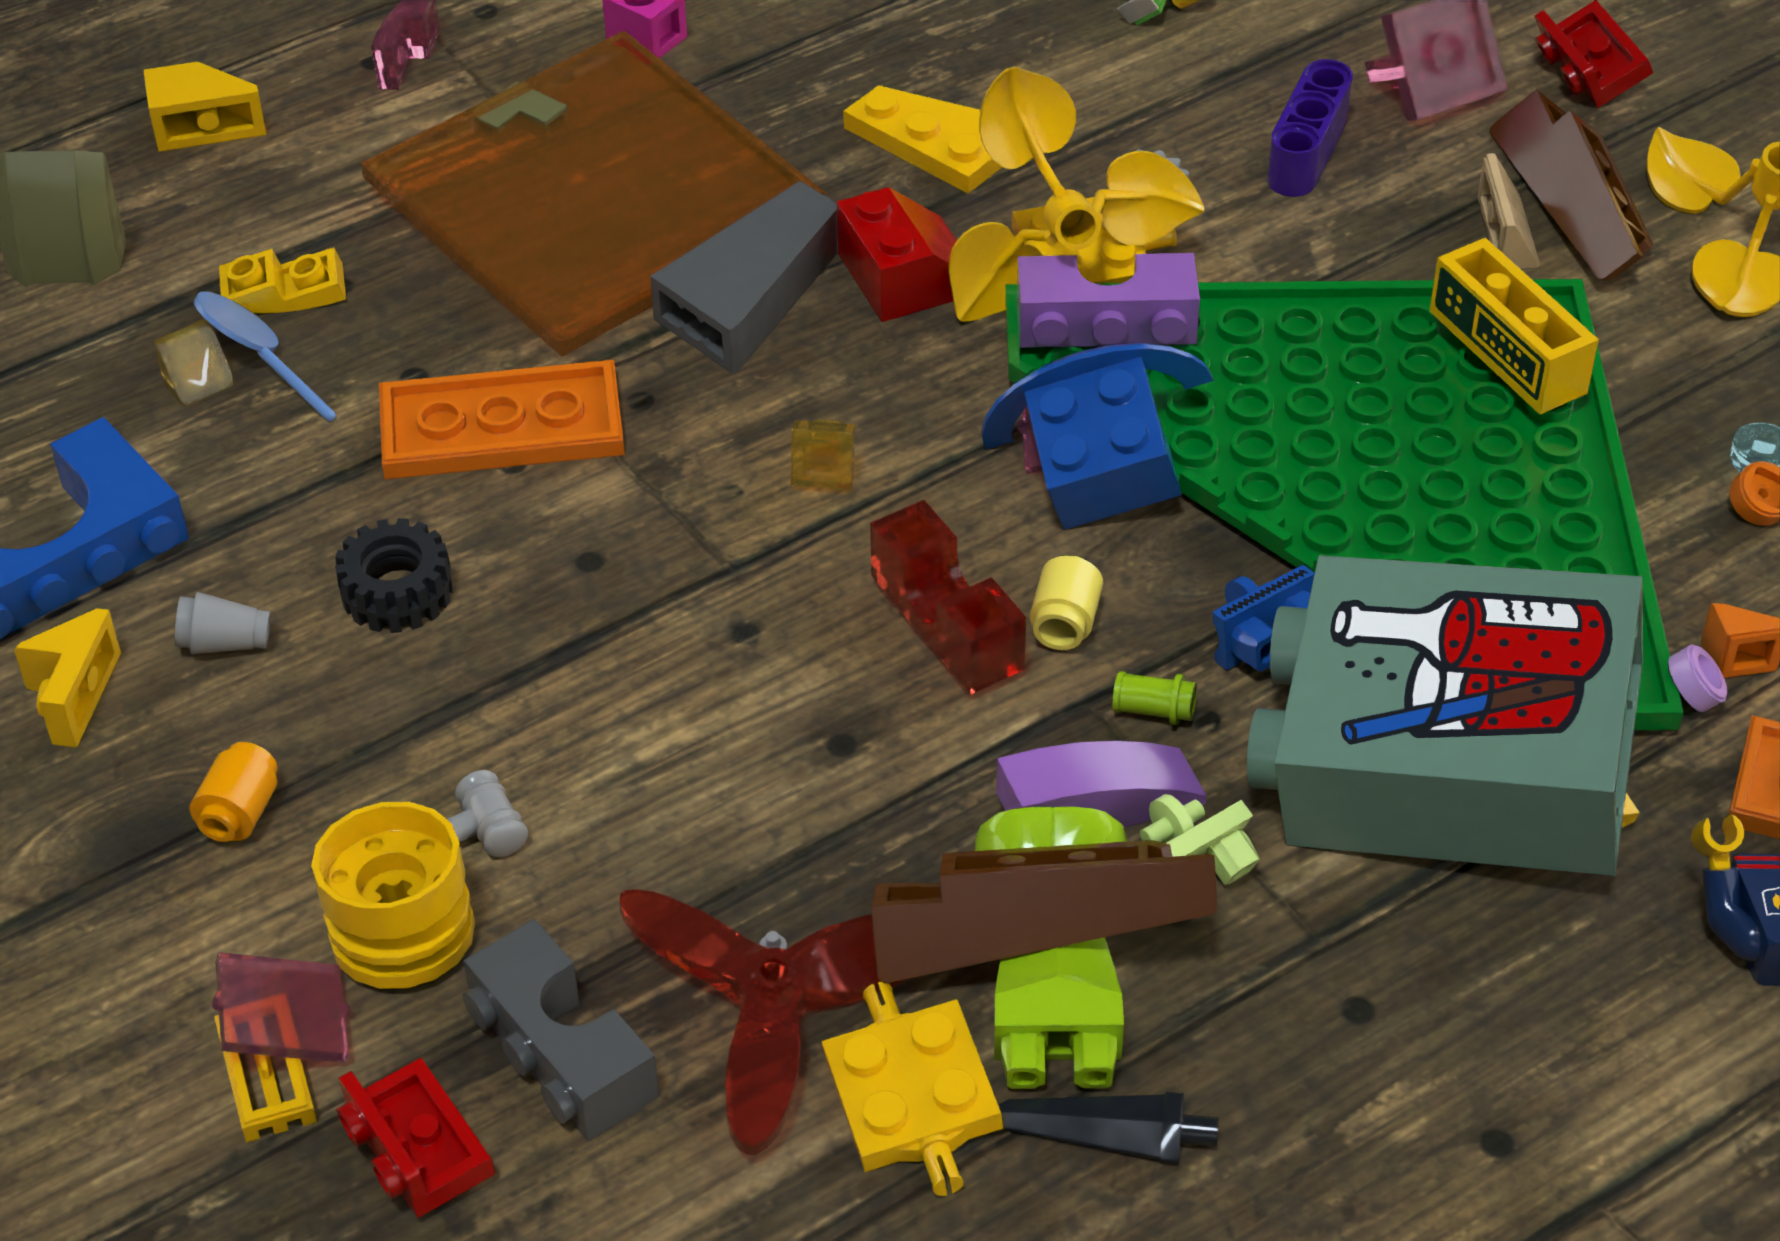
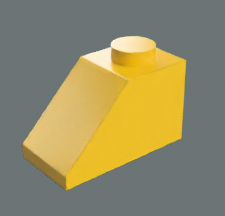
[143,62,267,152]

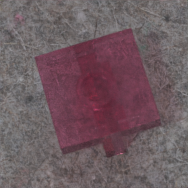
[1364,0,1508,121]

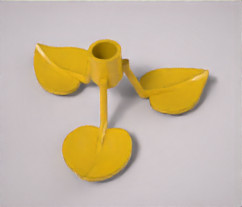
[948,66,1204,322]
[1646,127,1780,317]

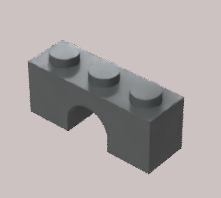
[463,918,660,1142]

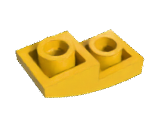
[219,247,346,313]

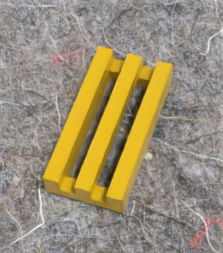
[214,997,317,1143]

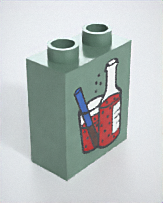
[1247,555,1643,876]

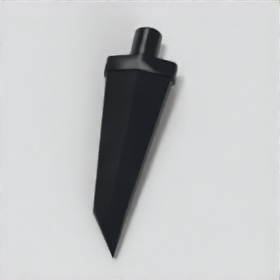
[998,1092,1219,1165]

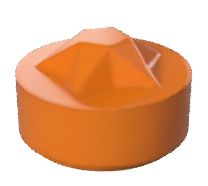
[1729,461,1780,526]

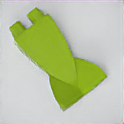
[974,807,1127,1089]

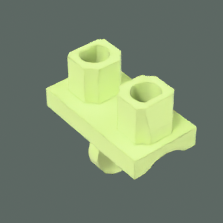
[1140,794,1260,885]

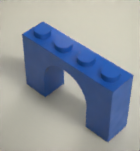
[0,417,189,639]

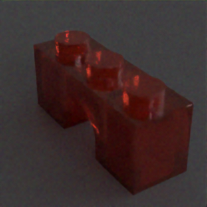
[870,500,1027,695]

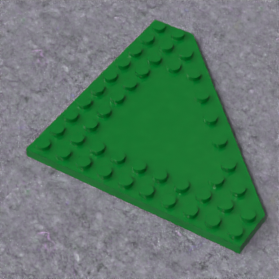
[1005,279,1684,730]

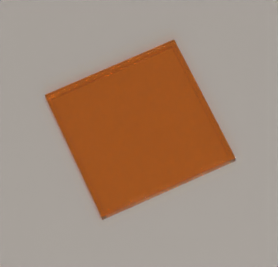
[361,30,828,357]

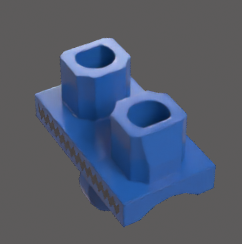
[1212,565,1315,672]

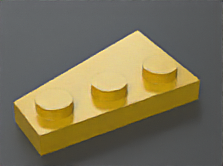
[843,85,1002,194]

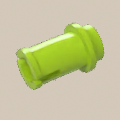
[1112,671,1197,726]

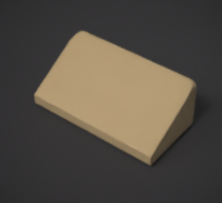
[1478,153,1540,269]

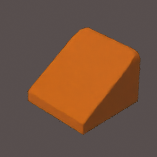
[1701,603,1780,678]

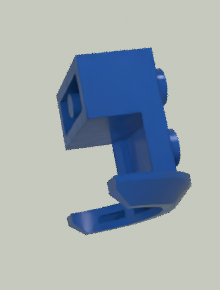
[981,343,1214,530]

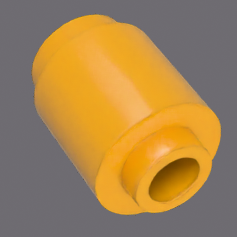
[189,742,278,842]

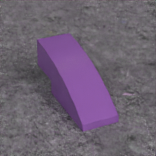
[996,740,1207,828]

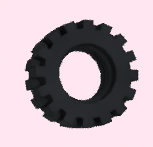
[335,518,453,633]

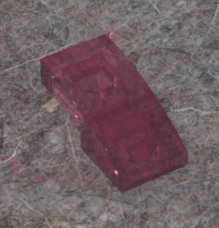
[371,0,440,90]

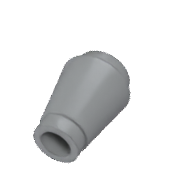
[175,591,271,655]

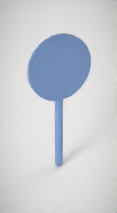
[194,292,336,422]

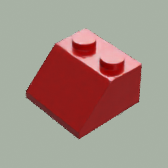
[836,187,957,322]

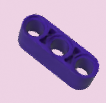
[1267,59,1353,197]

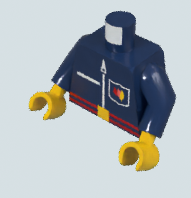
[1691,815,1780,986]

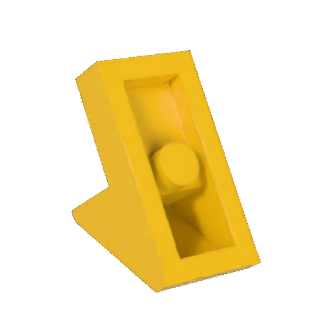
[14,608,121,748]

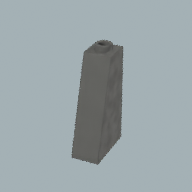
[650,181,838,374]

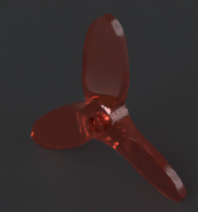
[619,889,903,1155]

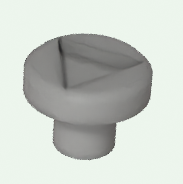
[759,931,787,959]

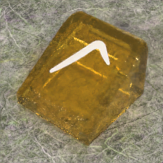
[154,318,234,406]

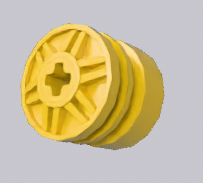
[311,802,475,989]

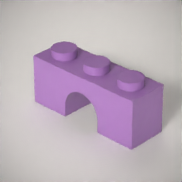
[1017,253,1200,348]

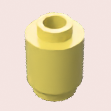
[1030,556,1103,650]

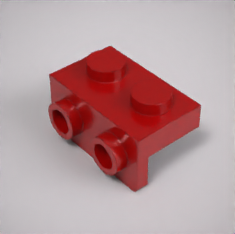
[1534,0,1653,108]
[336,1058,495,1219]

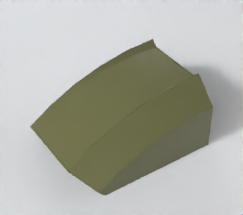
[0,150,126,287]

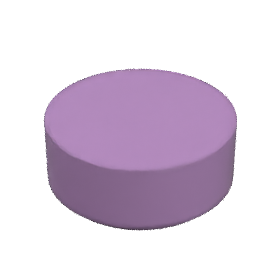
[1668,645,1727,712]

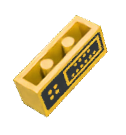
[1430,238,1599,415]

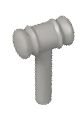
[447,770,528,857]

